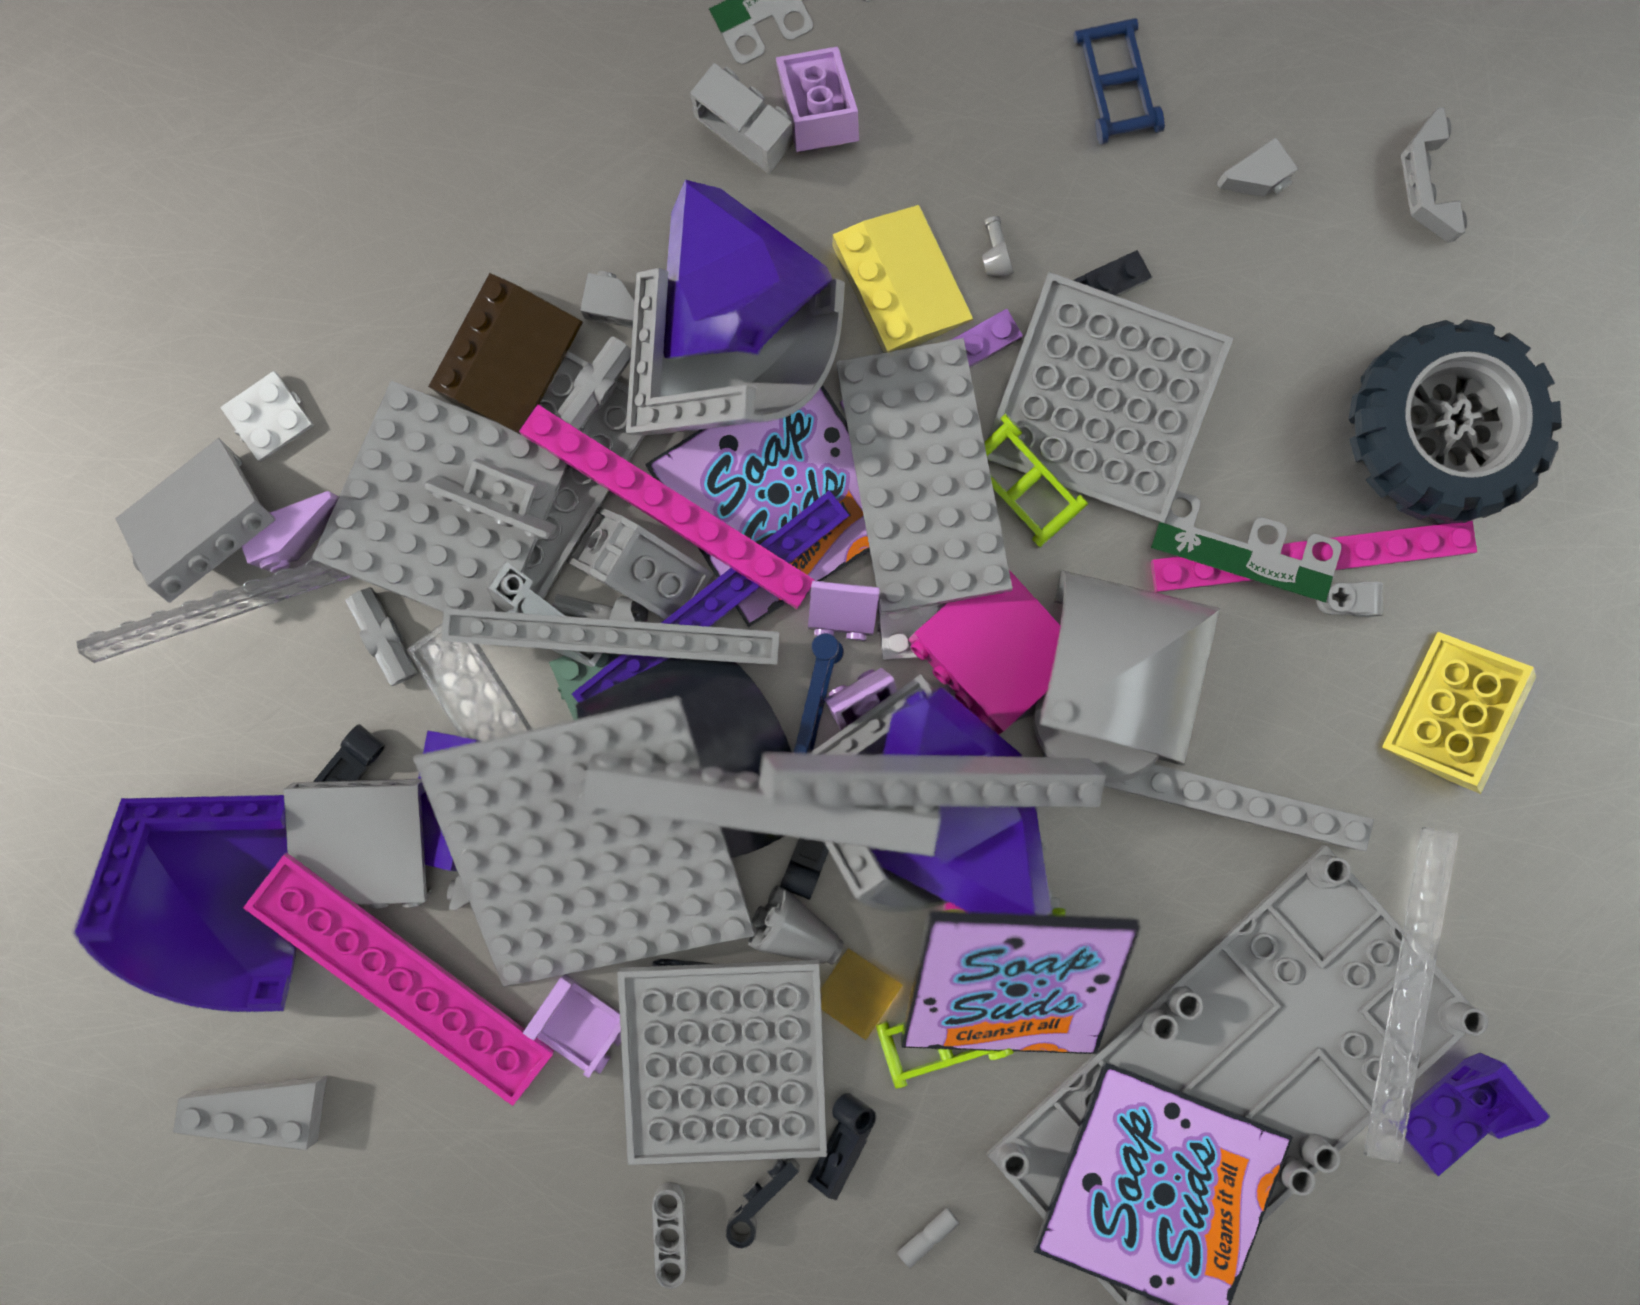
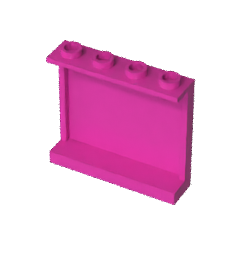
[908,570,1061,735]

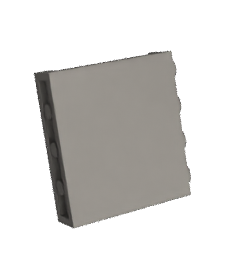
[115,438,275,603]
[284,779,431,909]

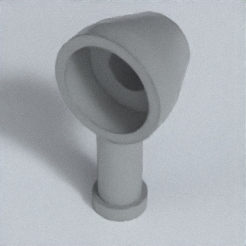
[982,216,1014,276]

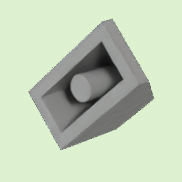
[1216,138,1298,197]
[580,271,634,328]

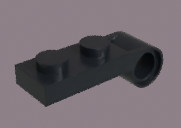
[1073,250,1153,296]
[313,724,386,782]
[780,837,829,900]
[807,1093,876,1200]
[726,1158,800,1248]

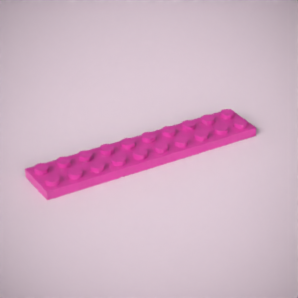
[243,853,554,1106]

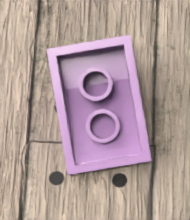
[776,47,859,152]
[242,491,339,573]
[808,581,880,641]
[824,668,897,731]

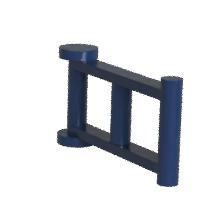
[1074,18,1165,145]
[793,633,844,754]

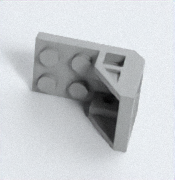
[567,507,714,620]

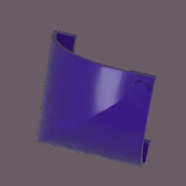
[73,795,297,1012]

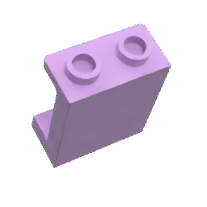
[523,974,621,1078]

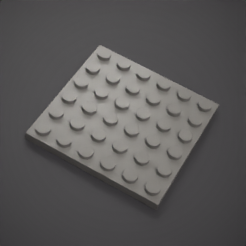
[987,272,1234,523]
[312,381,569,612]
[618,960,827,1165]

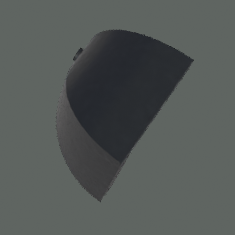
[576,658,792,858]

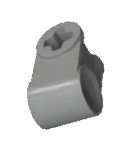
[1316,582,1383,617]

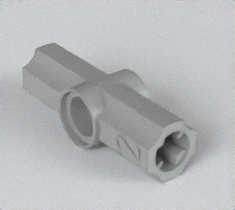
[555,336,631,431]
[345,587,418,686]

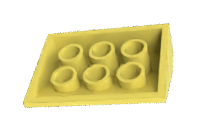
[832,205,973,353]
[1382,632,1536,794]

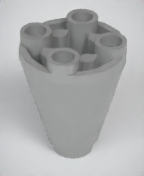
[748,885,844,965]

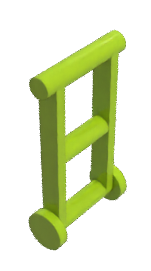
[984,414,1089,547]
[875,1021,1014,1089]

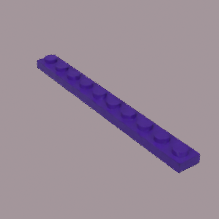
[571,490,849,703]

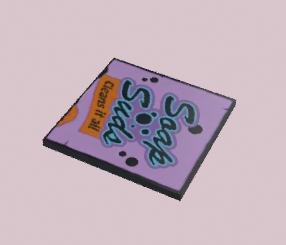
[645,384,870,628]
[901,910,1140,1054]
[1033,1061,1293,1305]

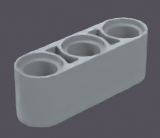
[652,1182,688,1289]

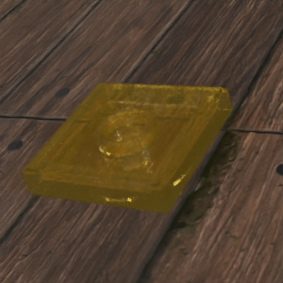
[820,947,903,1040]

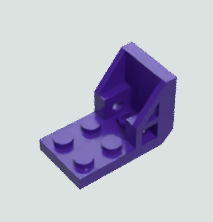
[1391,1052,1550,1176]

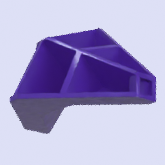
[663,179,832,359]
[870,687,1051,915]

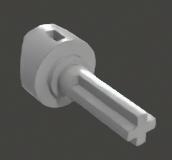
[552,594,648,622]

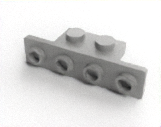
[424,458,557,540]

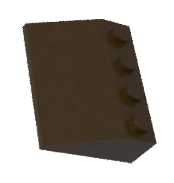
[428,273,583,435]

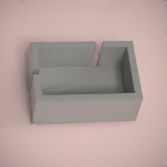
[690,63,792,174]

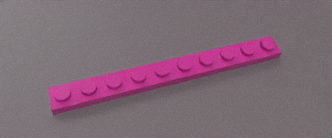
[520,405,815,609]
[1151,520,1477,593]

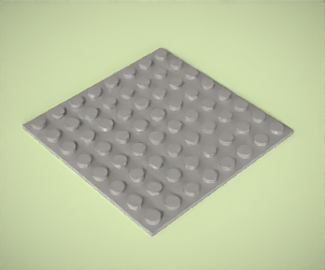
[414,697,755,987]

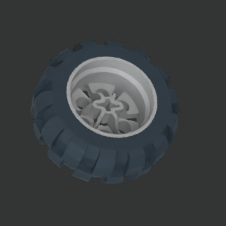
[1348,319,1562,524]

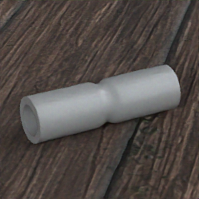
[897,1208,960,1268]

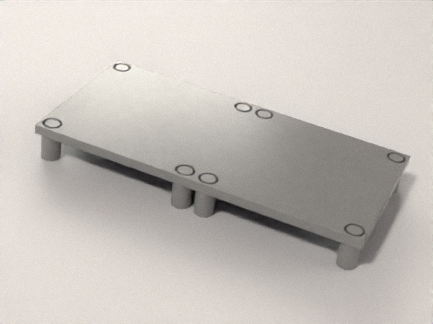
[987,845,1488,1305]

